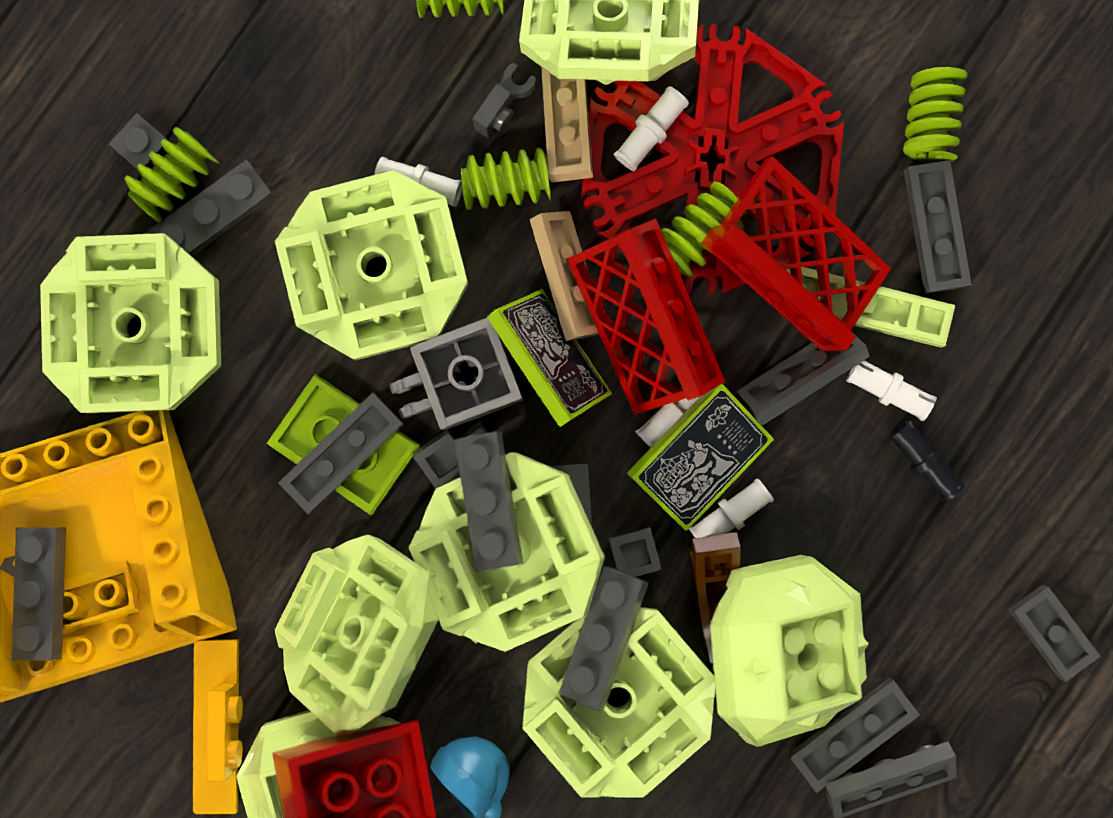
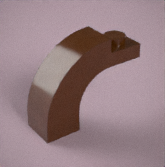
[690,532,740,676]

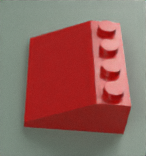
[272,720,436,818]

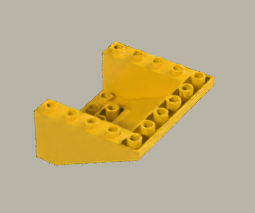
[0,410,237,703]

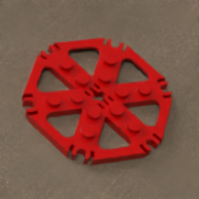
[581,24,844,296]

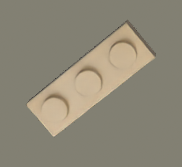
[541,66,593,183]
[530,211,599,341]

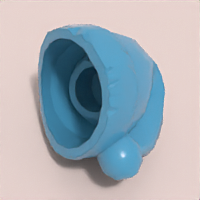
[430,736,510,818]

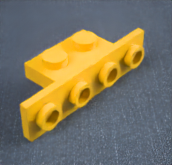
[193,639,243,814]

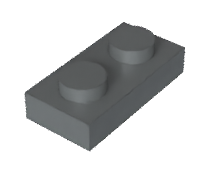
[1008,585,1100,682]

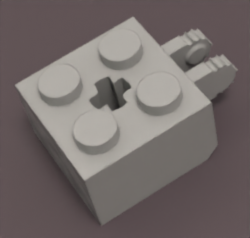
[389,318,523,431]

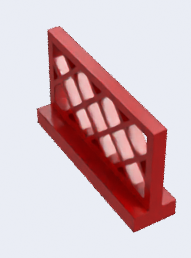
[701,156,891,351]
[567,218,726,415]

